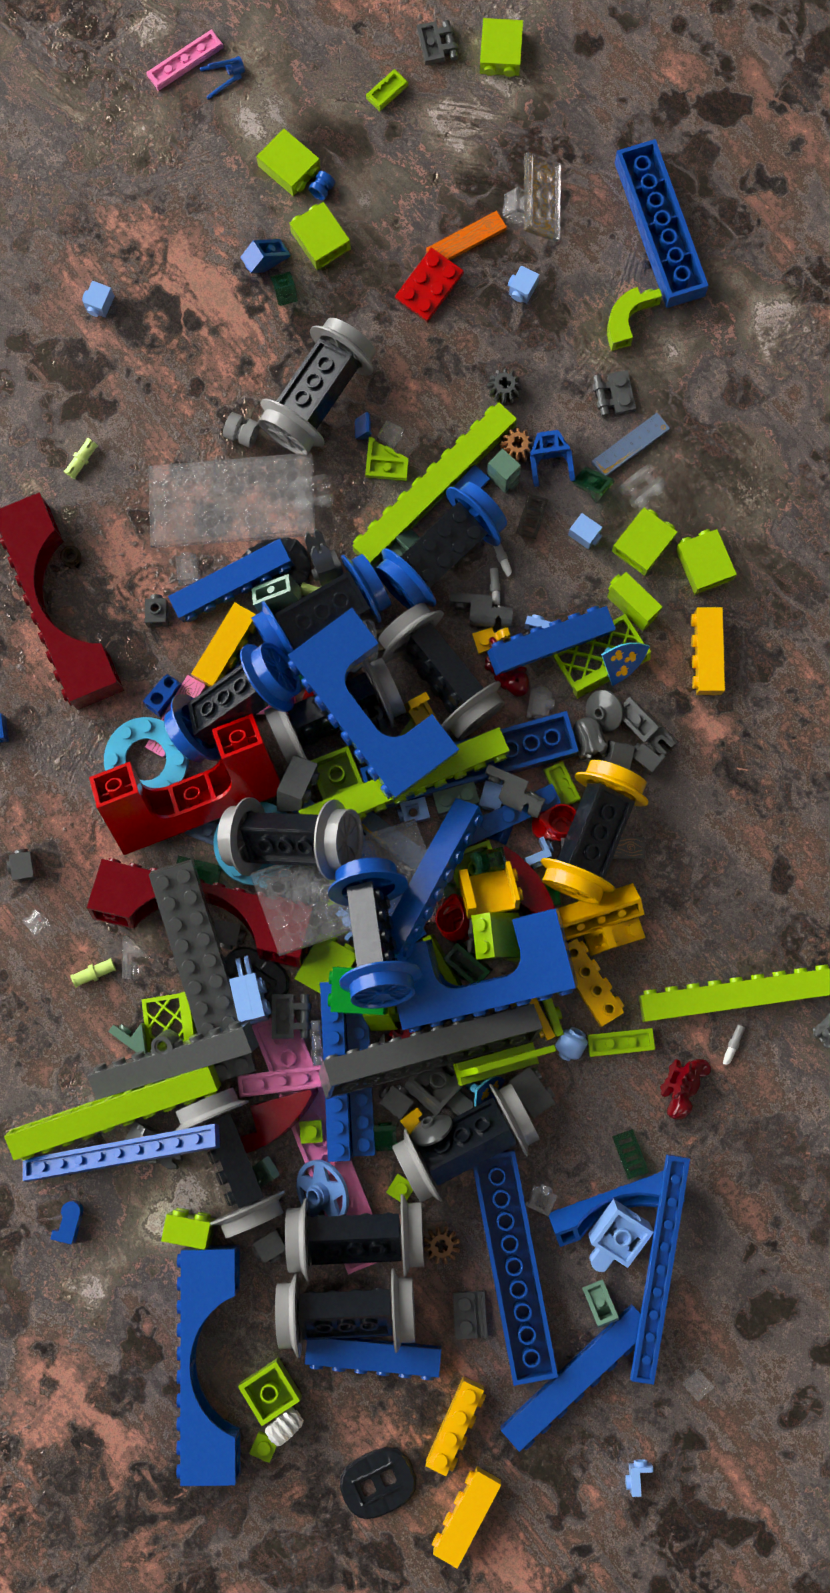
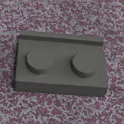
[452,1290,488,1339]

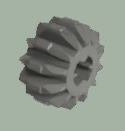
[487,368,522,405]

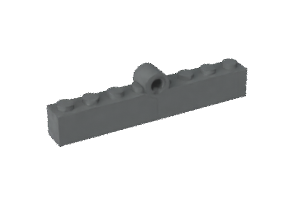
[87,1021,259,1100]

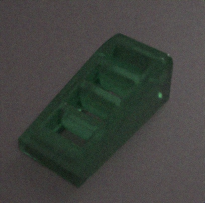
[612,1129,649,1179]

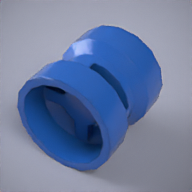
[308,171,336,201]

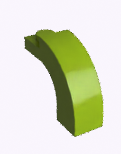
[607,287,662,351]

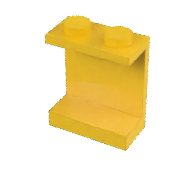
[458,861,523,919]

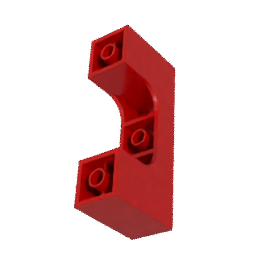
[89,714,281,855]

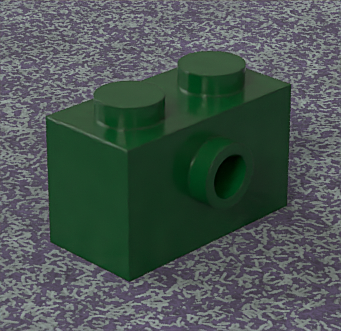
[443,942,493,983]

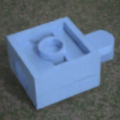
[229,955,272,1025]
[588,1199,654,1272]

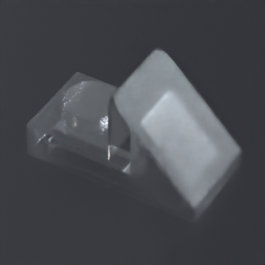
[122,936,152,980]

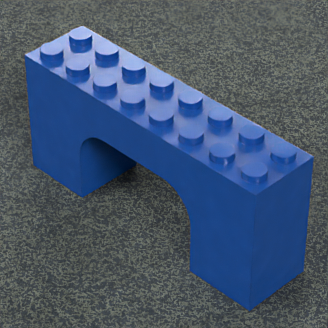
[288,608,459,800]
[396,908,578,1032]

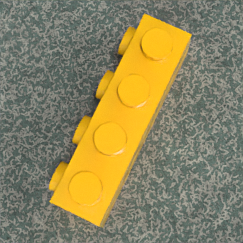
[191,602,256,687]
[691,607,725,695]
[559,883,644,940]
[568,939,624,1027]
[426,1376,486,1476]
[432,1466,501,1569]

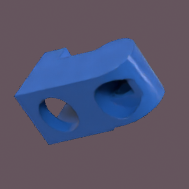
[143,674,182,717]
[50,1200,84,1245]

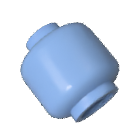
[555,1027,588,1061]

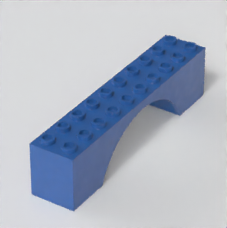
[176,1245,241,1486]

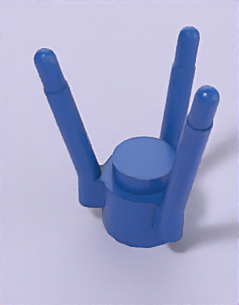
[200,56,245,99]

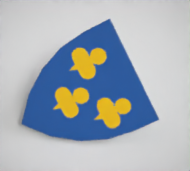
[601,643,650,686]
[466,1076,505,1107]

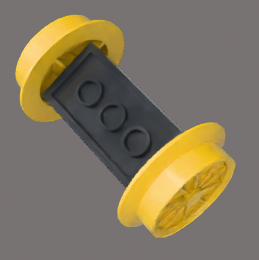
[540,760,649,904]

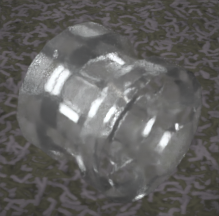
[22,908,50,936]

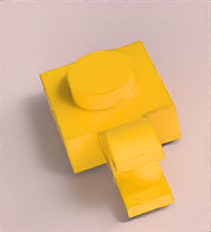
[472,627,511,655]

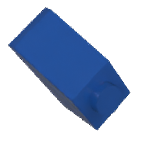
[240,239,291,273]

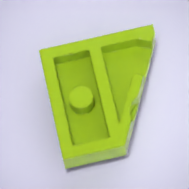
[365,437,409,481]

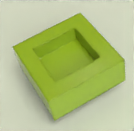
[299,1120,323,1144]
[386,1173,413,1202]
[249,1431,277,1463]

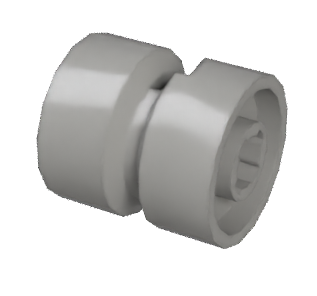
[223,412,260,448]

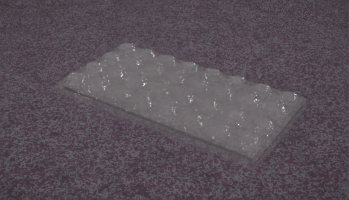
[148,452,315,548]
[250,819,445,956]

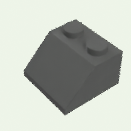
[277,755,320,812]

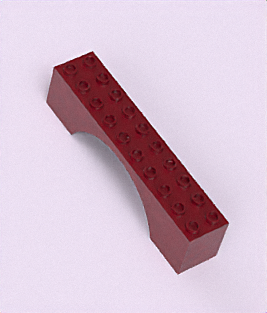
[0,492,125,710]
[86,858,314,968]

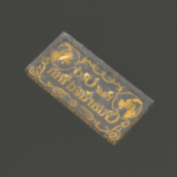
[524,151,561,242]

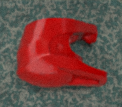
[532,804,576,841]
[435,894,469,943]

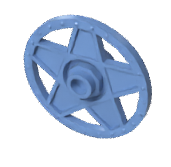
[296,1160,349,1217]

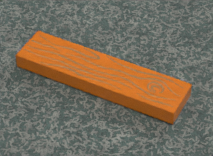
[426,210,507,260]

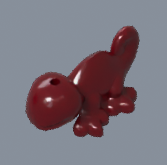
[484,637,529,697]
[660,1059,711,1120]

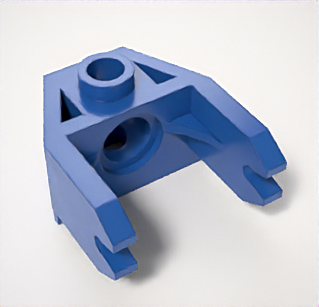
[530,430,576,487]

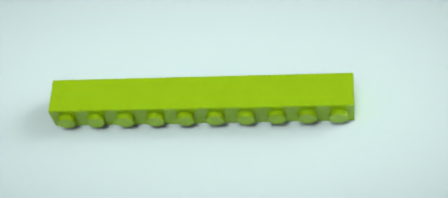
[352,402,517,567]
[299,727,510,820]
[639,964,830,1022]
[4,1064,221,1161]

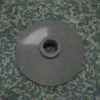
[586,690,623,732]
[411,1114,453,1146]

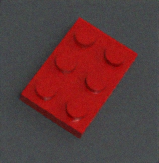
[395,247,464,322]

